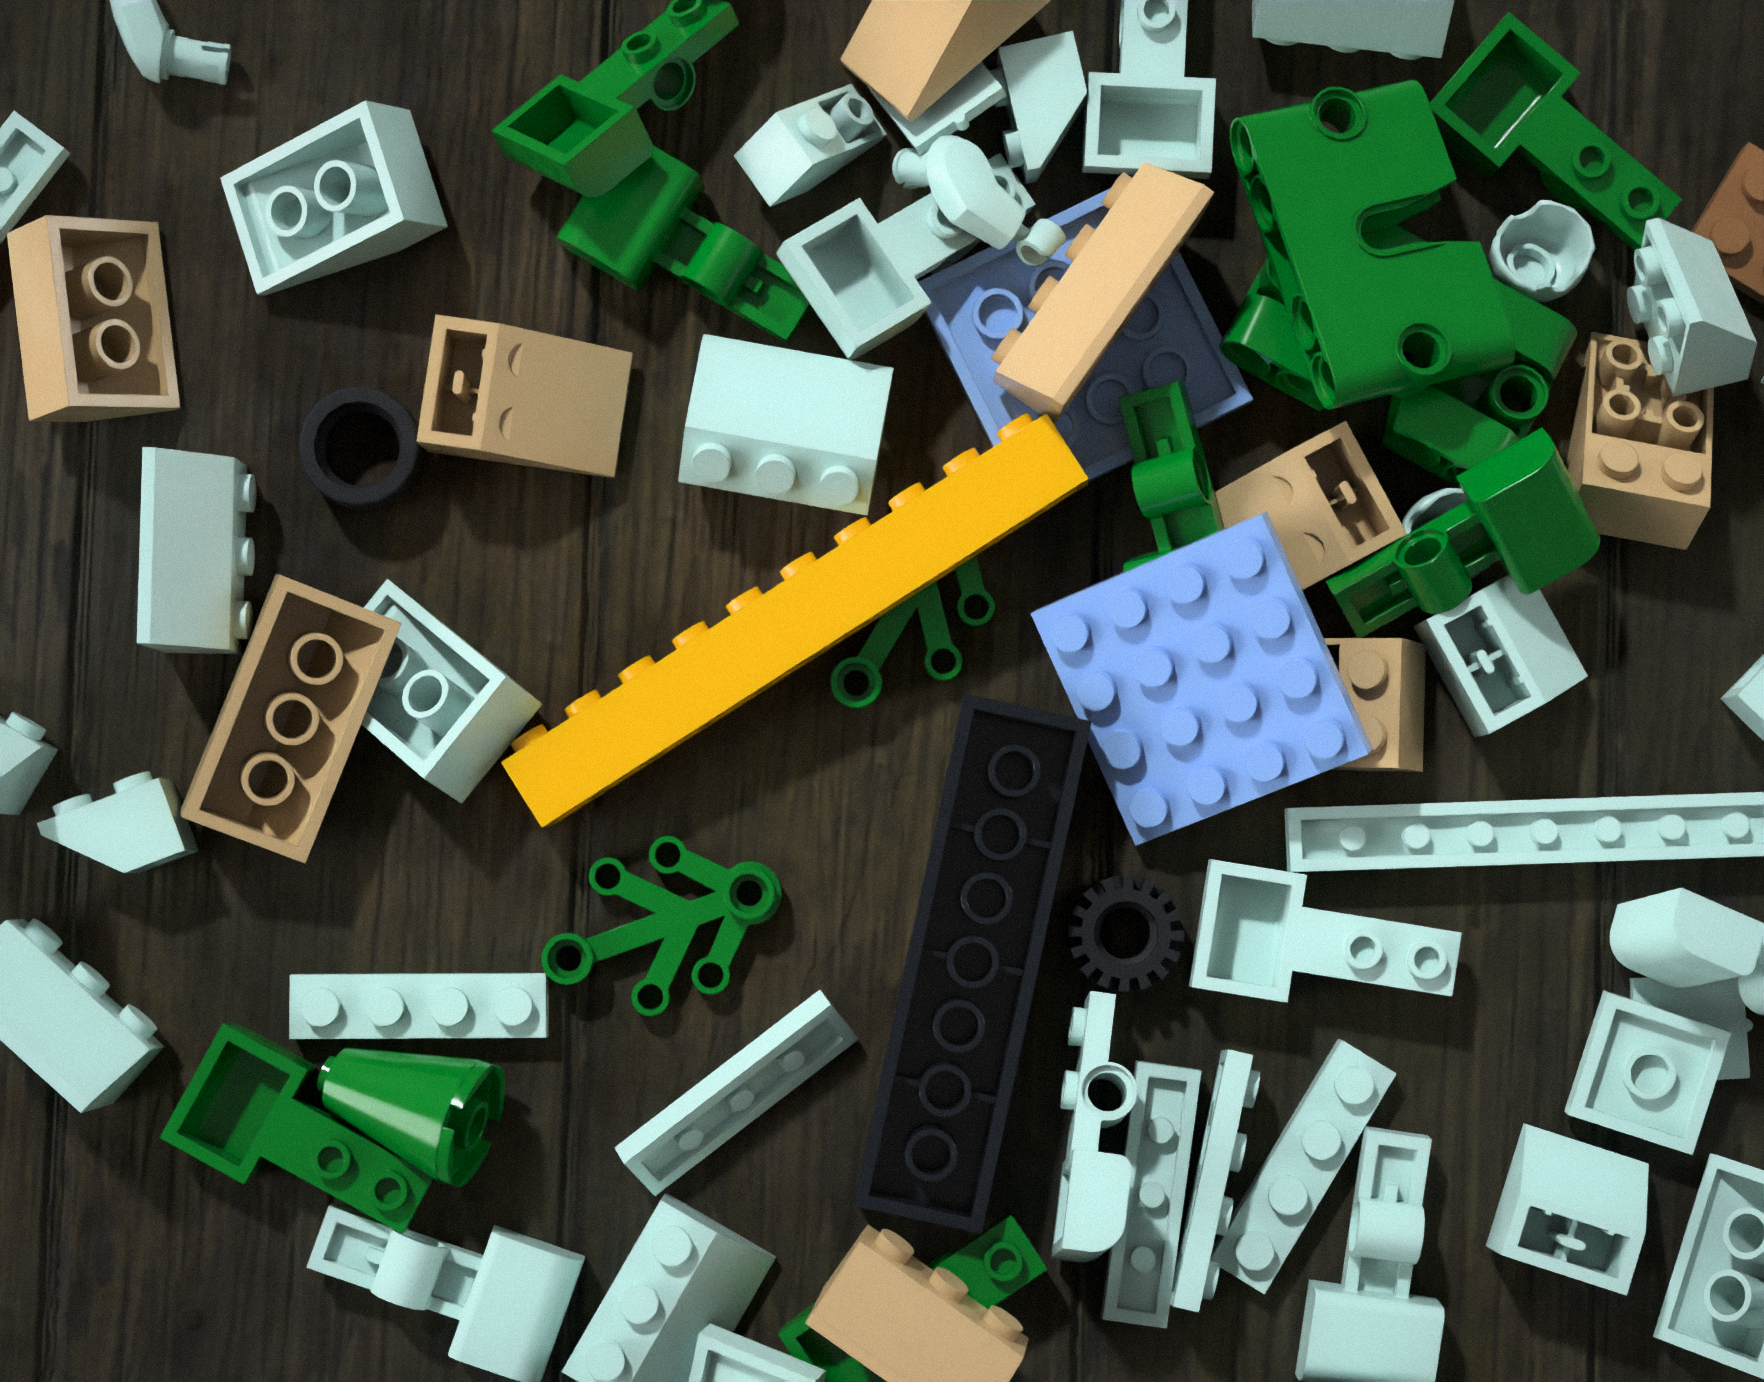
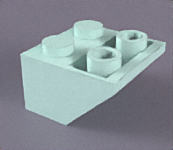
[1627,218,1757,397]
[1413,575,1588,737]
[1486,1123,1649,1296]

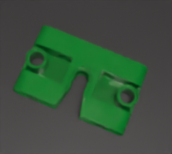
[1230,79,1515,410]
[1219,225,1578,488]

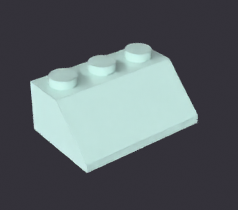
[1252,0,1454,60]
[678,334,894,516]
[137,447,257,654]
[0,918,165,1113]
[1653,1153,1764,1379]
[561,1192,776,1382]

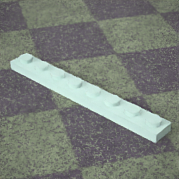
[1284,792,1764,872]

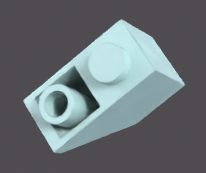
[989,31,1087,184]
[734,84,887,207]
[37,771,199,873]

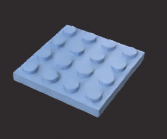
[918,177,1253,482]
[1031,511,1373,846]

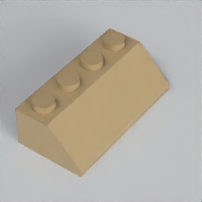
[991,162,1214,425]
[180,574,402,863]

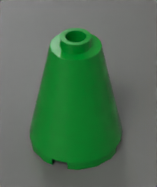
[317,1047,506,1187]

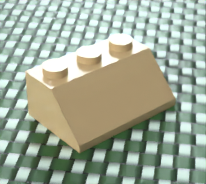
[7,215,180,422]
[805,1225,1029,1382]

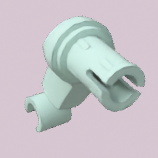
[110,0,231,85]
[892,135,1066,266]

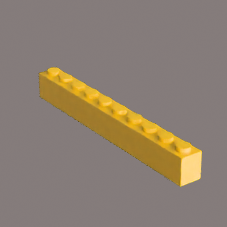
[501,412,1089,828]

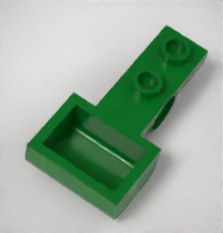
[491,0,739,197]
[1429,12,1683,251]
[556,145,812,346]
[1118,379,1224,572]
[1325,427,1601,638]
[159,1022,435,1234]
[778,1212,1048,1382]

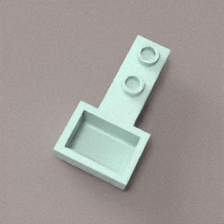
[1082,0,1216,179]
[776,153,1036,360]
[1189,859,1462,1003]
[1609,887,1764,1015]
[1051,991,1137,1262]
[1295,1126,1445,1382]
[306,1203,585,1382]

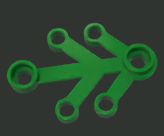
[831,523,995,709]
[541,836,782,1016]

